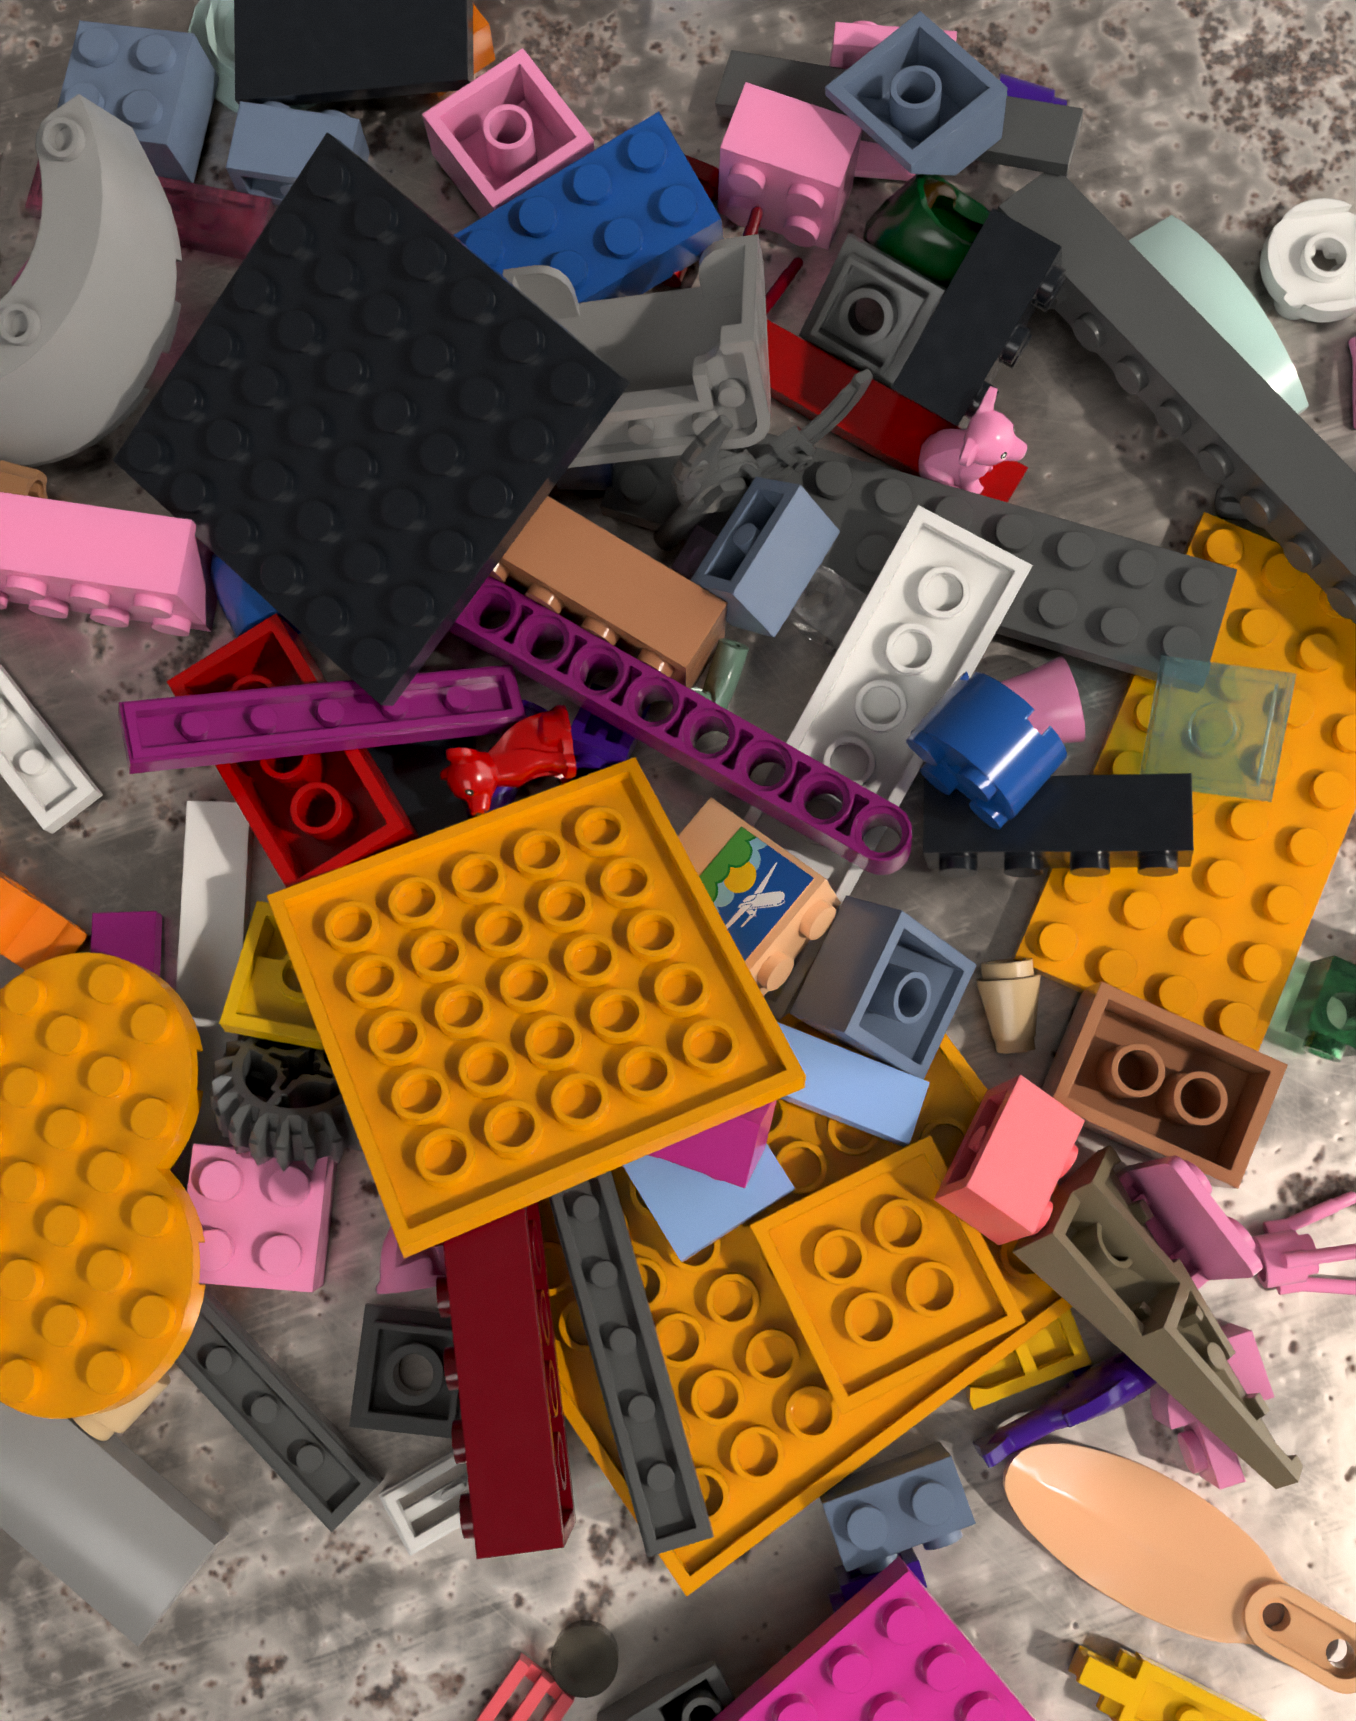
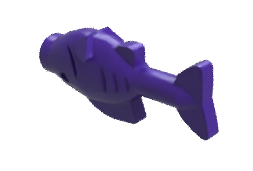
[973,1351,1157,1468]

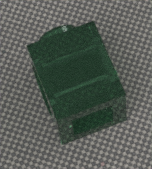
[1285,955,1356,1062]

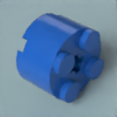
[906,672,1067,830]

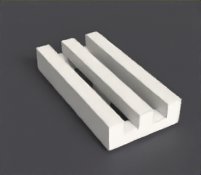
[378,1450,469,1556]

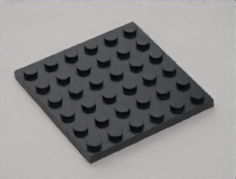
[113,132,631,706]

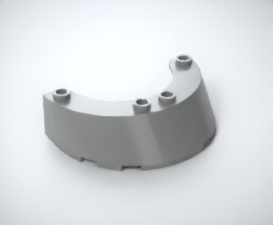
[0,94,182,467]

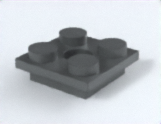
[798,233,947,389]
[349,1303,462,1439]

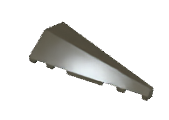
[1012,1145,1303,1489]

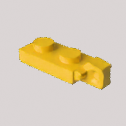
[1068,1644,1267,1721]

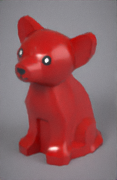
[440,705,577,816]

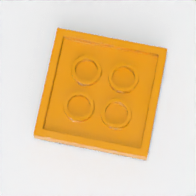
[750,1135,1026,1415]

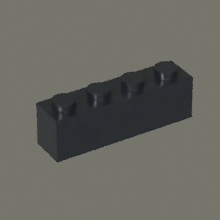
[923,773,1194,878]

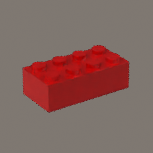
[166,613,420,888]

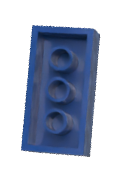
[454,111,724,303]

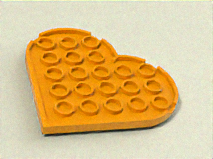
[0,952,206,1419]

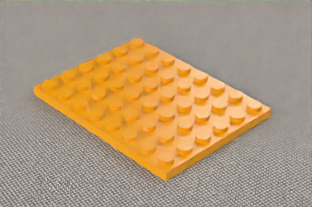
[539,1013,1072,1597]

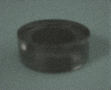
[550,1620,619,1698]

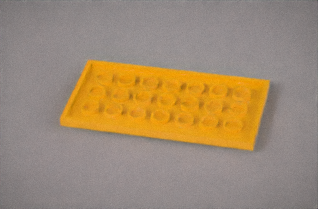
[1011,512,1356,1051]

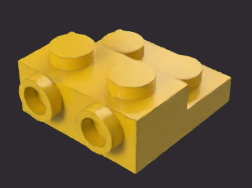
[219,901,325,1050]

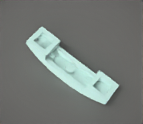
[1129,215,1309,415]

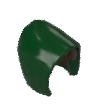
[863,174,991,288]

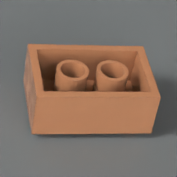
[1041,981,1288,1189]

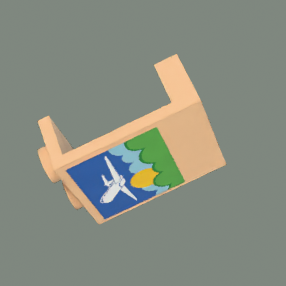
[678,797,841,996]

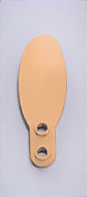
[1002,1442,1356,1694]

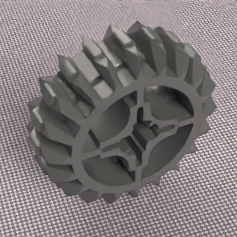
[210,1035,363,1172]

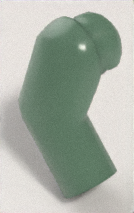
[691,638,749,709]

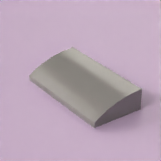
[0,1401,229,1647]

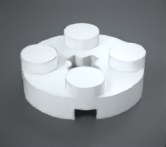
[1260,198,1356,322]

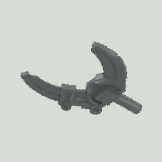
[653,369,873,551]

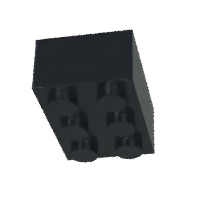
[891,208,1066,430]

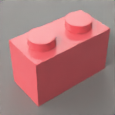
[934,1074,1085,1245]

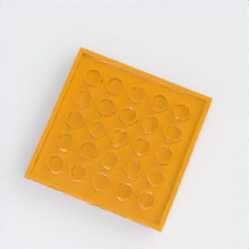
[266,757,806,1258]

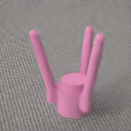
[1252,1191,1356,1295]

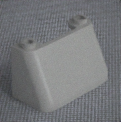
[503,234,771,468]

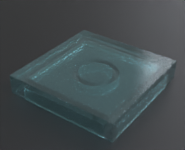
[1140,655,1297,802]

